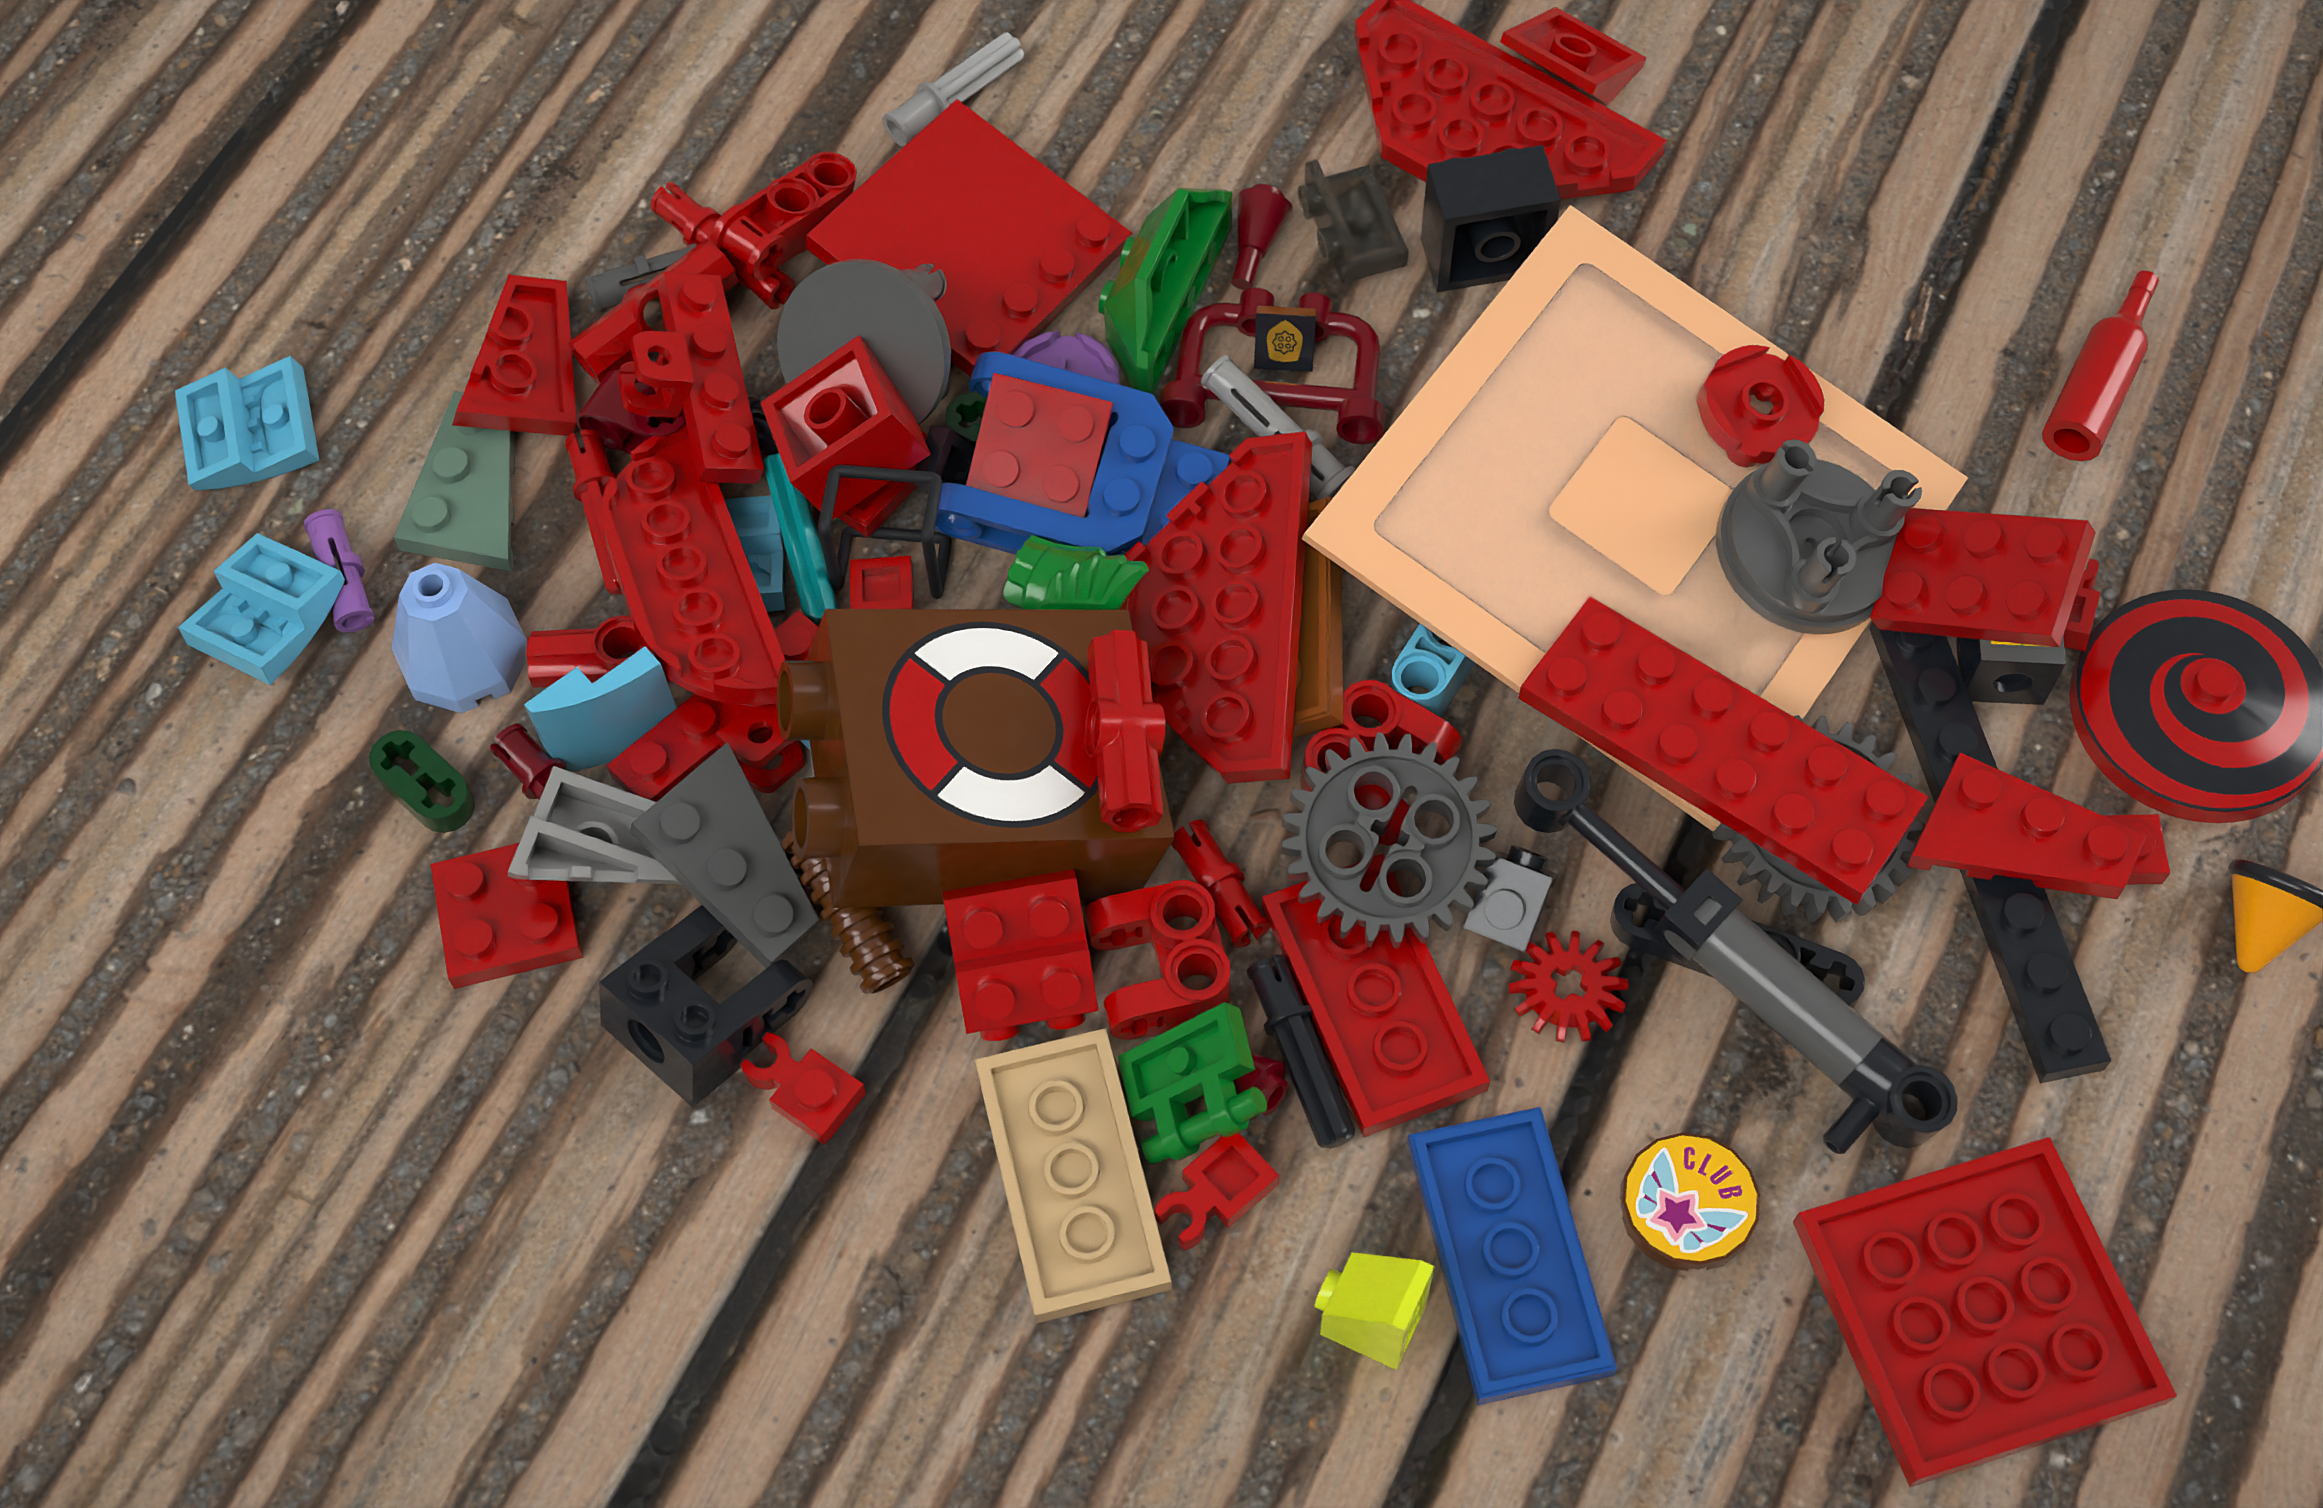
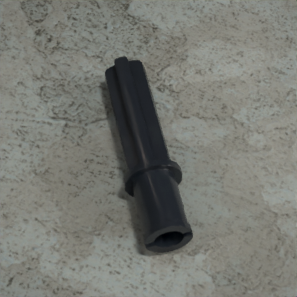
[1247,954,1355,1149]

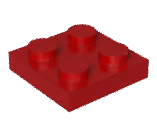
[966,373,1114,518]
[430,843,584,989]

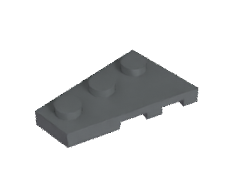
[630,742,819,968]

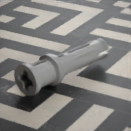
[1201,355,1356,501]

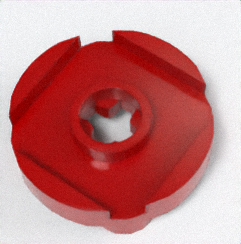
[1696,345,1824,468]

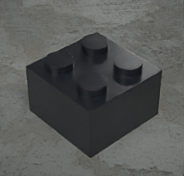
[1421,145,1561,293]

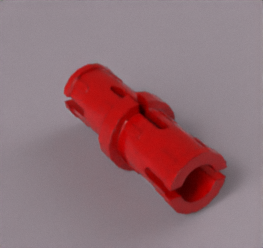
[1171,819,1271,948]

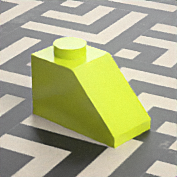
[1314,1252,1434,1370]

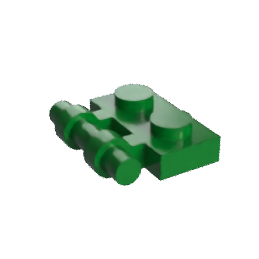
[1118,1002,1267,1165]

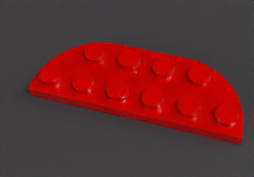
[601,424,786,707]

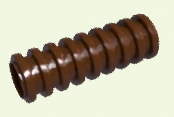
[780,829,915,994]

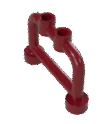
[1159,287,1386,445]

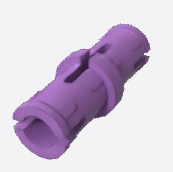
[304,509,374,633]

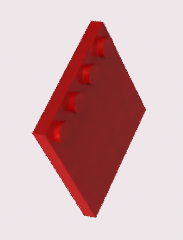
[805,99,1132,377]
[1793,1137,2177,1487]

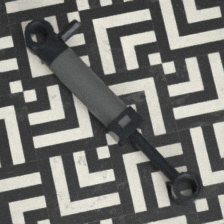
[1514,749,1958,1154]

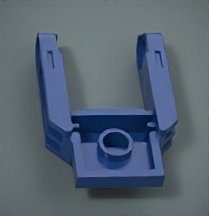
[935,352,1230,556]

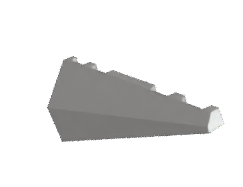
[507,766,812,889]

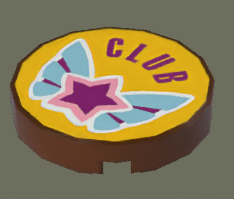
[1620,1133,1760,1271]

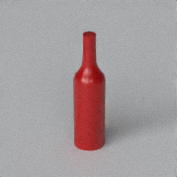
[2042,270,2159,462]

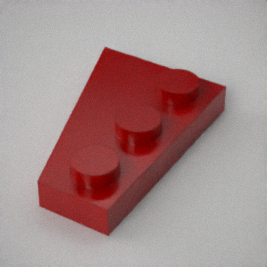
[452,274,576,436]
[1906,752,2147,899]

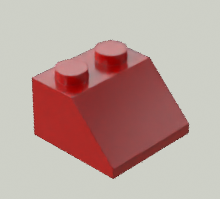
[760,335,930,520]

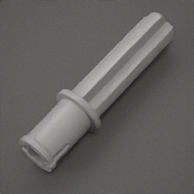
[882,33,1024,146]

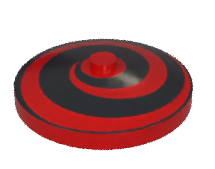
[2069,589,2323,823]

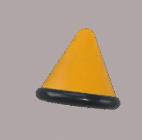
[2228,859,2323,974]

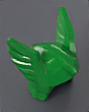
[1003,534,1149,610]

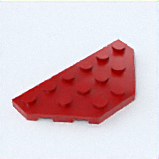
[1354,0,1666,199]
[1120,431,1313,784]

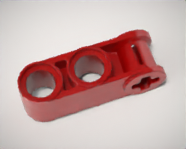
[710,152,857,281]

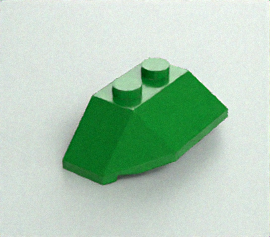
[1098,188,1232,395]

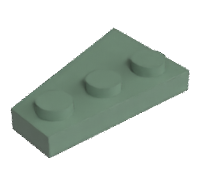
[393,391,515,572]

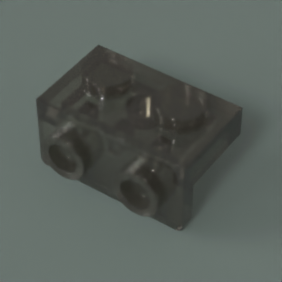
[1298,159,1409,284]

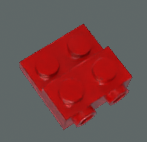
[942,869,1099,1041]

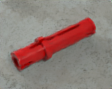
[650,182,795,309]

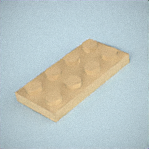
[975,1028,1172,1324]

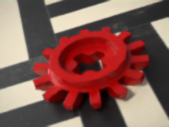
[1508,931,1629,1043]

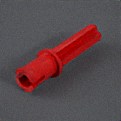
[564,429,622,595]

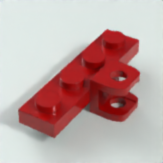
[617,272,764,484]
[606,610,818,802]

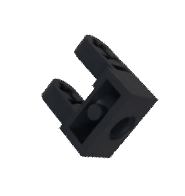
[599,905,813,1108]

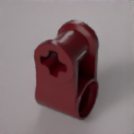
[576,370,686,455]

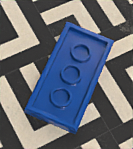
[1407,1107,1617,1406]

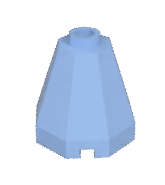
[391,563,527,713]

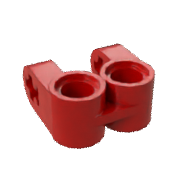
[1300,680,1463,846]
[1083,880,1230,1040]

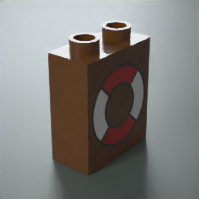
[776,609,1175,908]

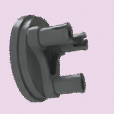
[777,259,951,425]
[1716,439,1922,634]

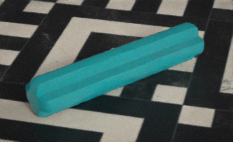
[763,453,838,625]

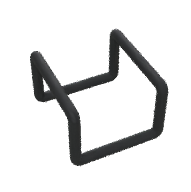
[818,465,952,599]

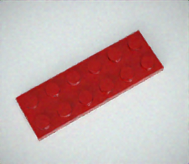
[1518,596,1928,905]

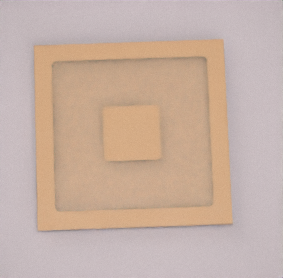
[1302,205,1968,832]

